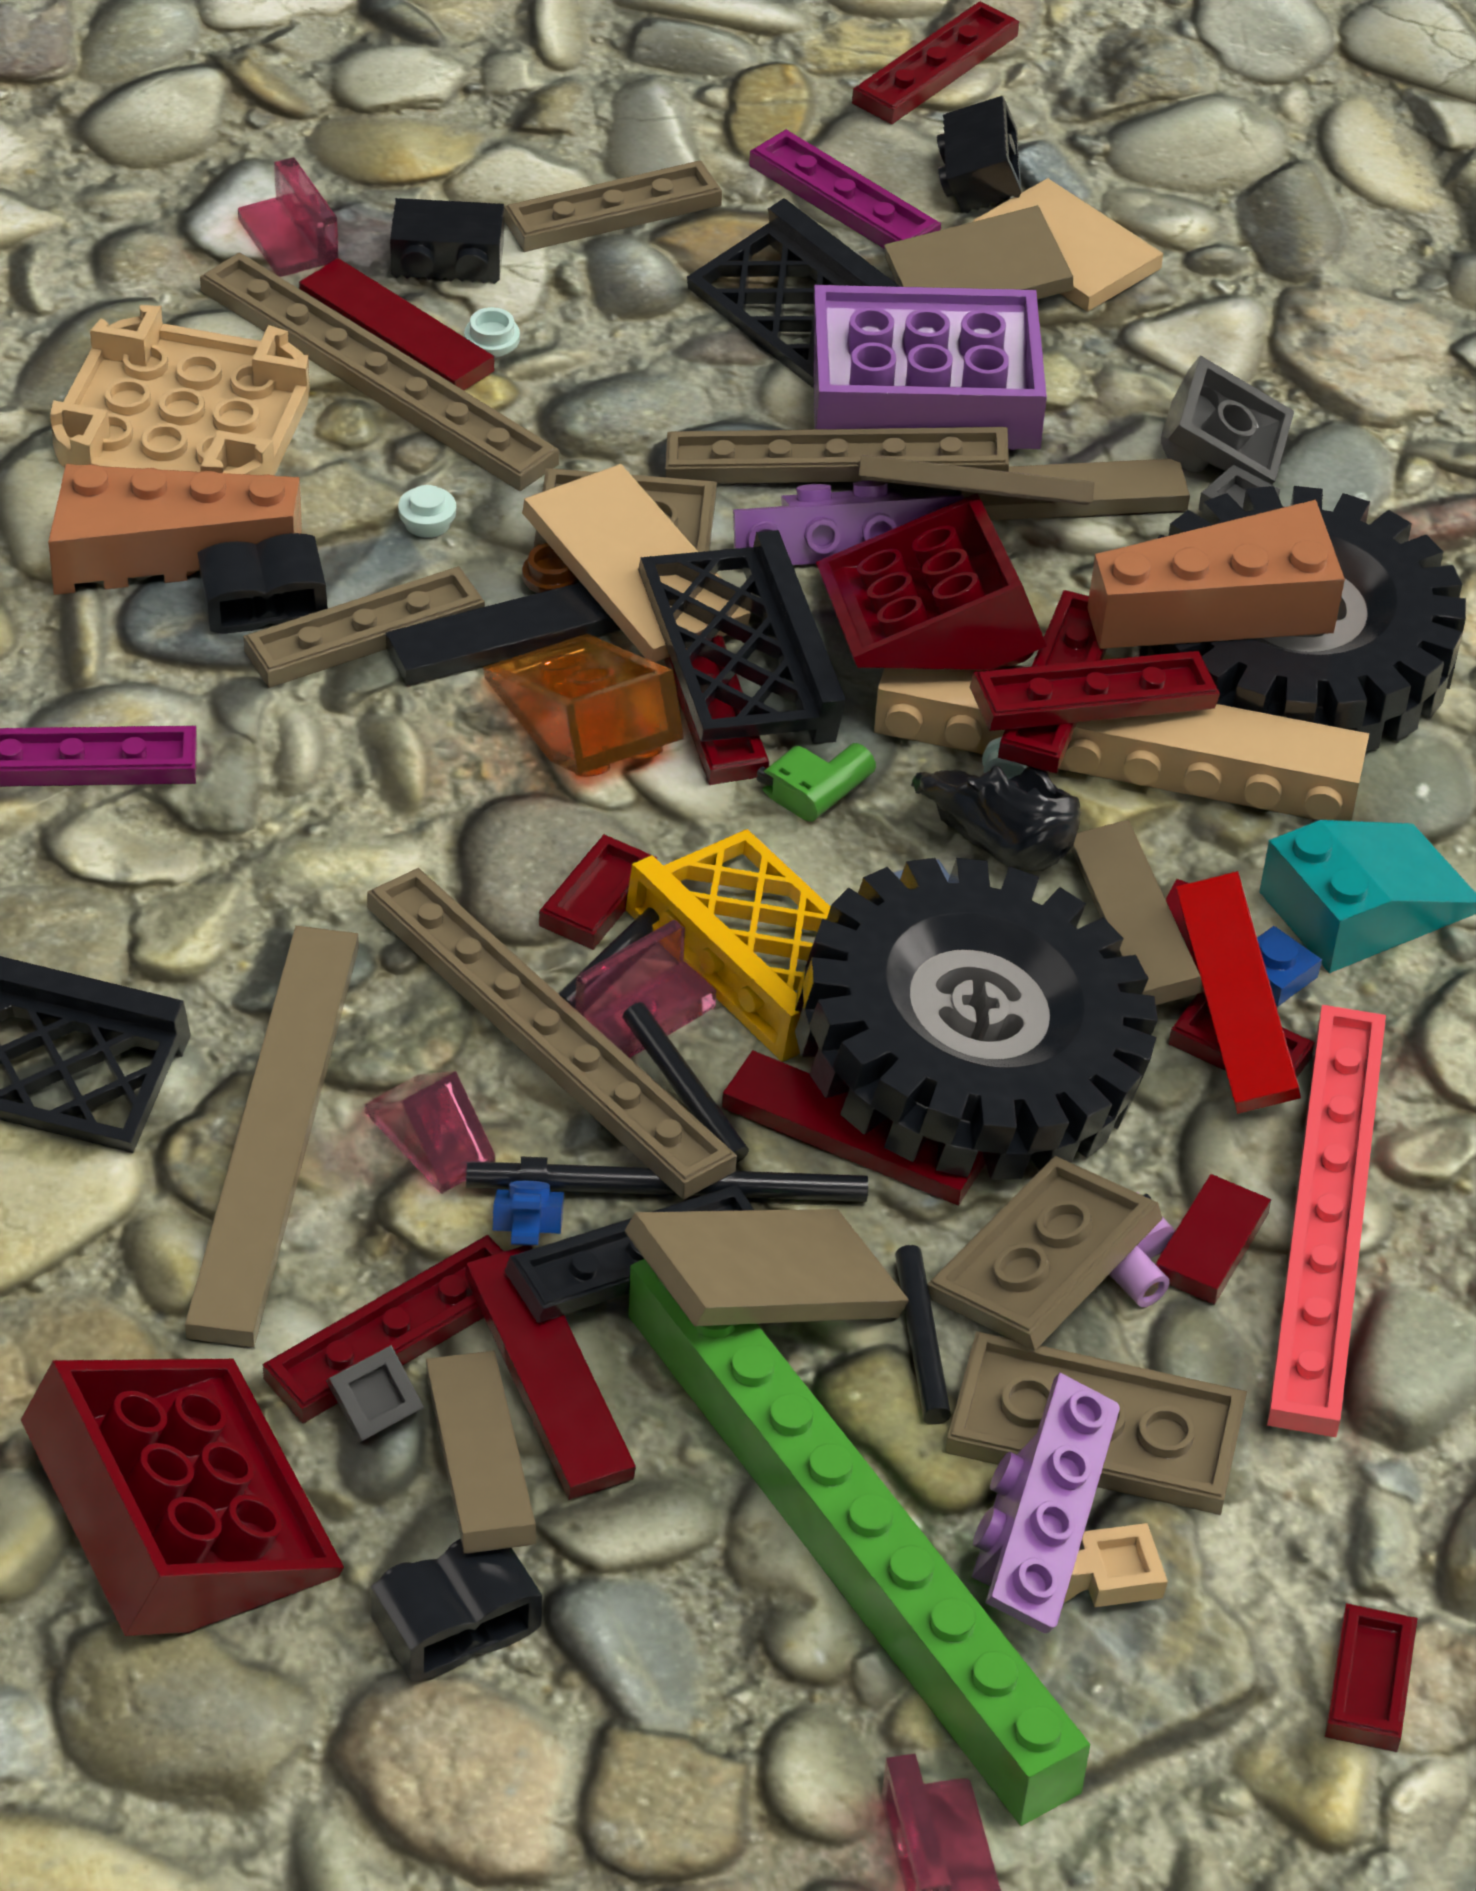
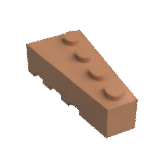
[48,464,302,595]
[1087,500,1345,649]

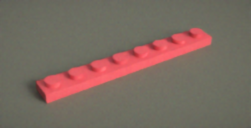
[1267,1005,1386,1438]

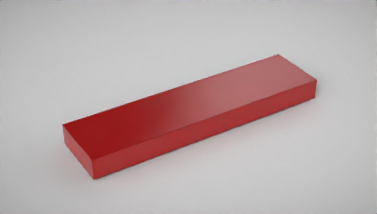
[1176,871,1301,1114]

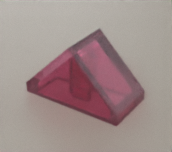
[364,1071,496,1194]

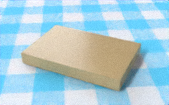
[973,178,1164,312]

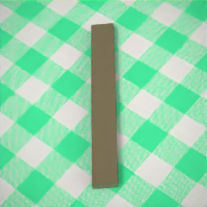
[200,252,559,491]
[367,867,737,1200]
[185,925,359,1348]

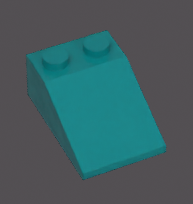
[1259,820,1476,973]

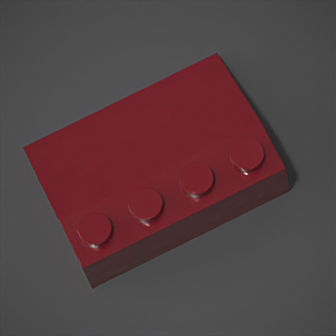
[816,493,1047,670]
[20,1358,344,1636]

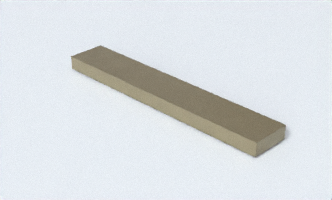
[665,427,1009,483]

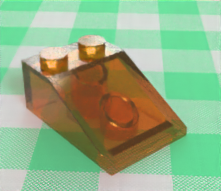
[483,634,684,777]

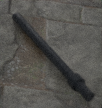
[466,1156,868,1202]

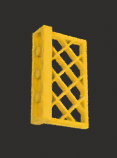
[625,829,831,1062]

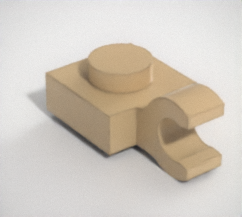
[1064,1523,1168,1608]

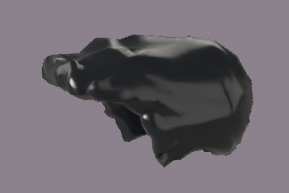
[911,766,1081,871]

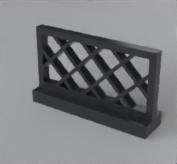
[687,198,900,389]
[638,530,846,744]
[0,956,191,1153]

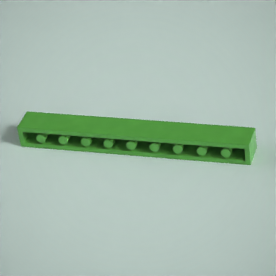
[629,1259,1091,1826]

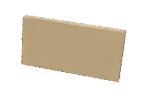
[522,464,751,664]

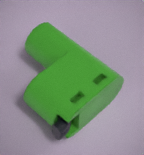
[757,743,876,822]

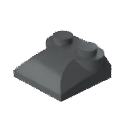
[1161,355,1294,485]

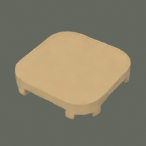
[50,305,310,475]

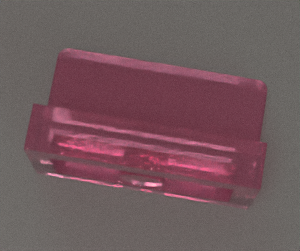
[238,157,338,277]
[576,920,716,1058]
[881,1753,1001,1891]

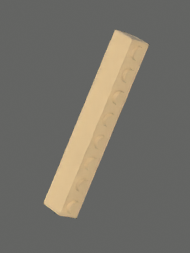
[874,665,1369,821]

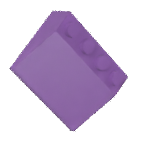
[814,285,1047,450]

